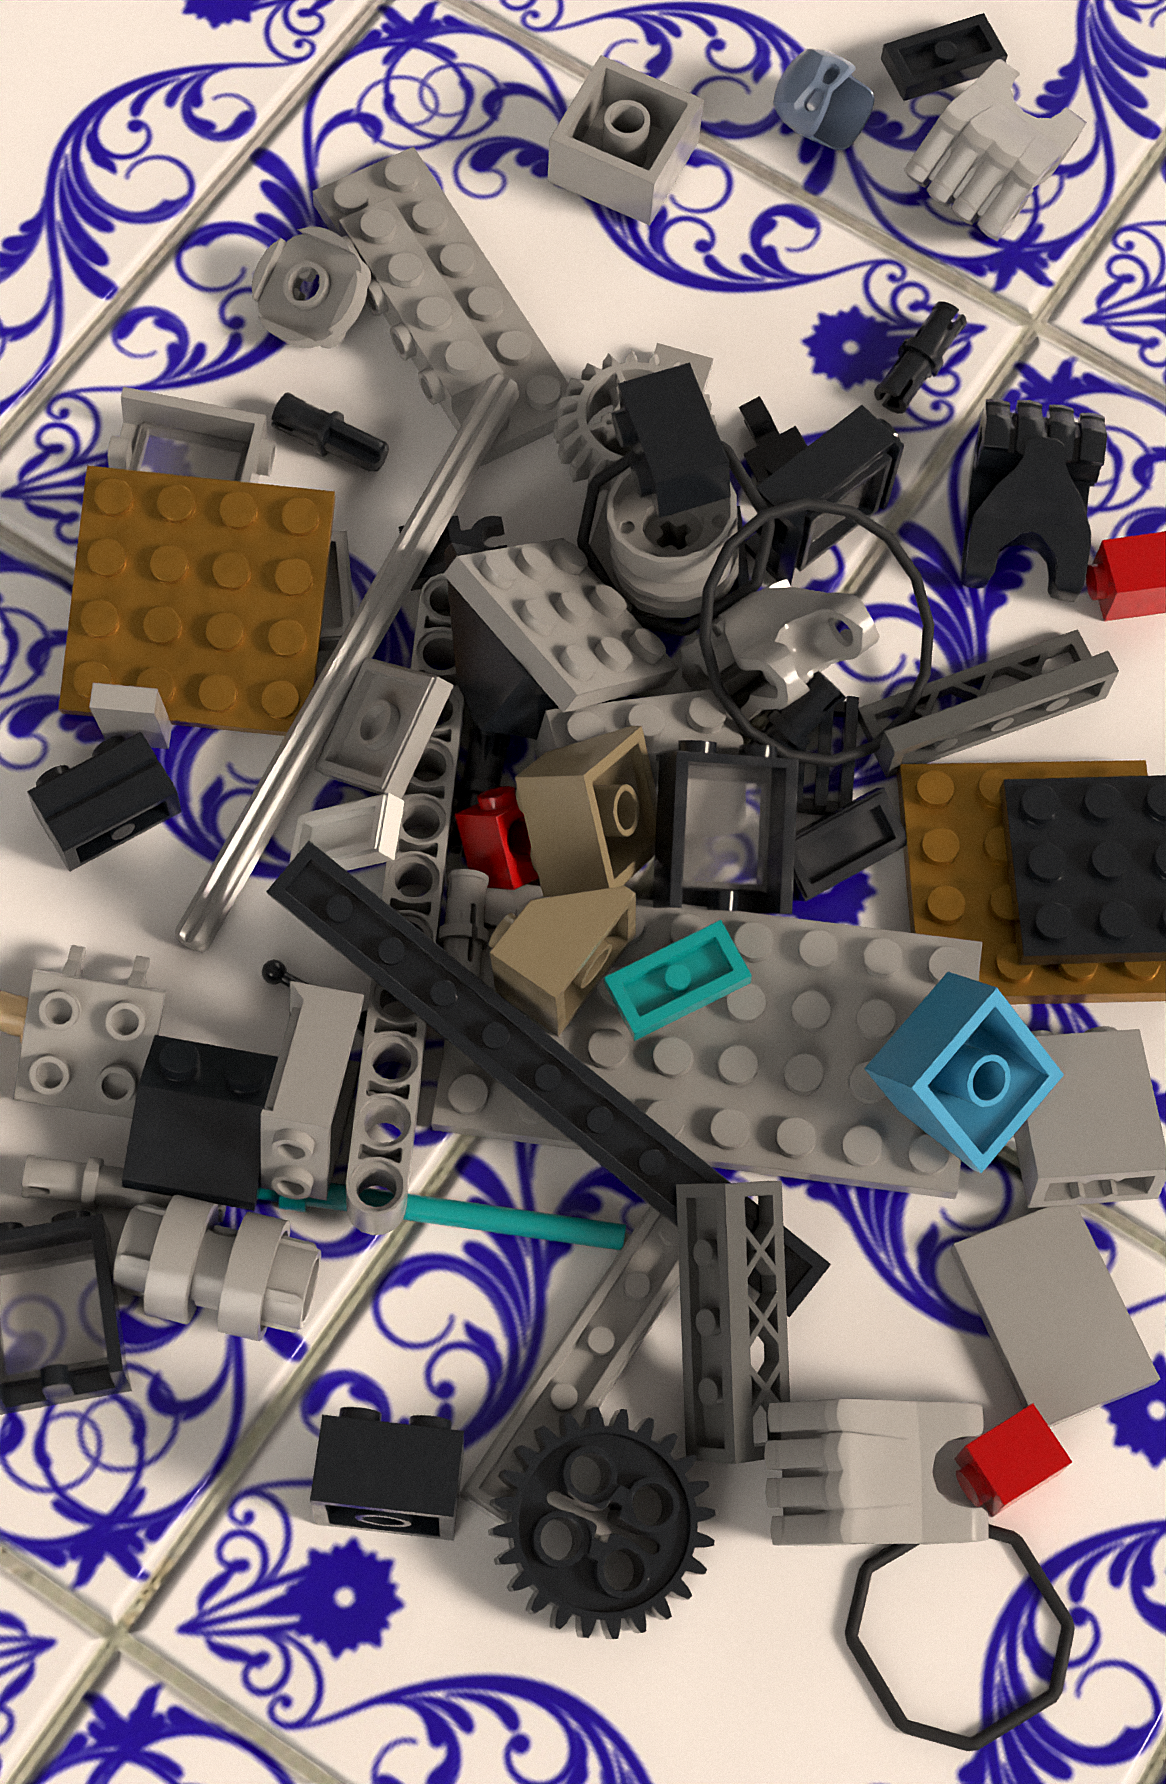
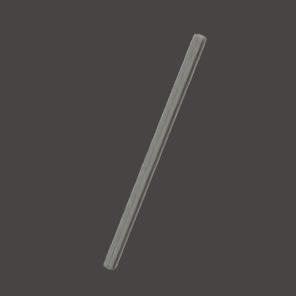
[175,374,519,953]

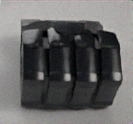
[960,399,1107,602]

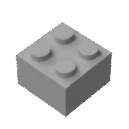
[547,55,704,226]

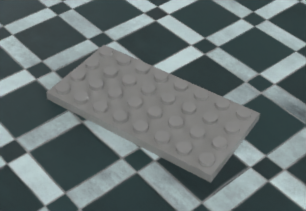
[431,884,982,1199]

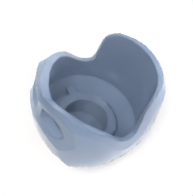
[773,49,875,150]

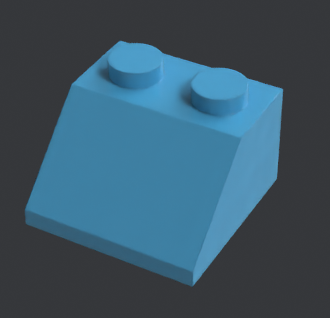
[864,972,1064,1173]

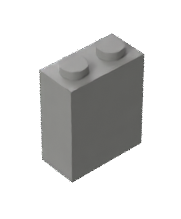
[1014,1026,1166,1208]

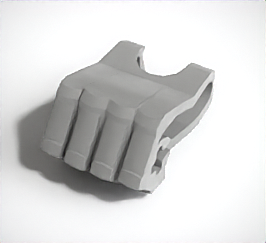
[904,59,1087,241]
[680,579,880,723]
[764,1399,989,1546]

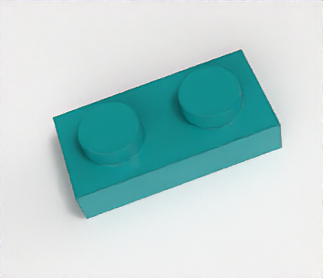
[604,920,752,1041]

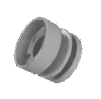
[607,467,739,618]

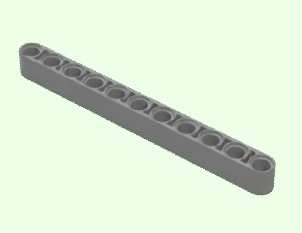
[346,573,465,1235]

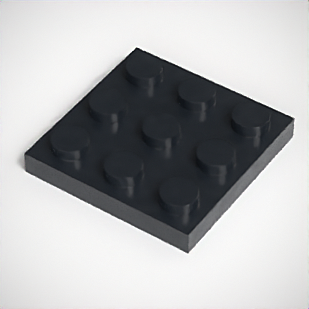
[999,775,1166,965]

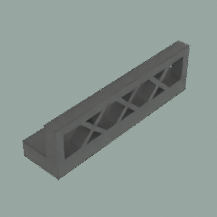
[858,629,1119,778]
[676,1181,790,1464]

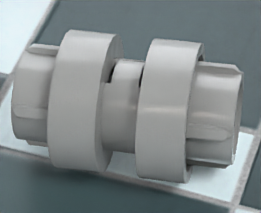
[113,1195,321,1342]

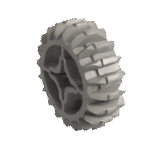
[554,350,717,492]

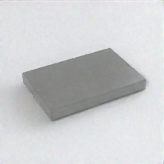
[950,1205,1160,1427]

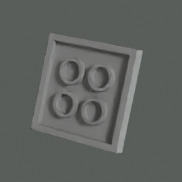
[444,538,679,713]

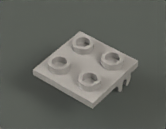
[13,945,166,1119]

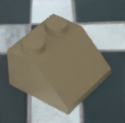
[515,726,657,897]
[489,886,636,1037]

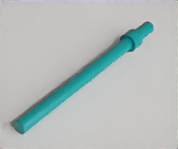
[258,1183,626,1250]

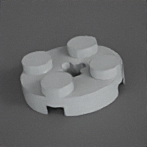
[251,227,371,349]

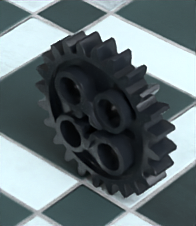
[488,1407,716,1639]

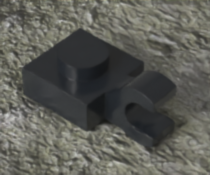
[739,396,808,485]

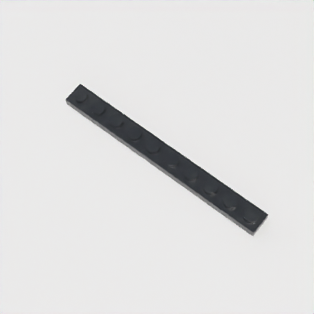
[266,841,831,1317]

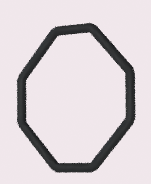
[577,441,775,636]
[845,1524,1075,1751]

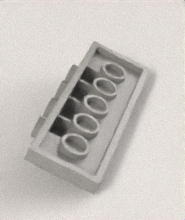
[312,146,568,467]

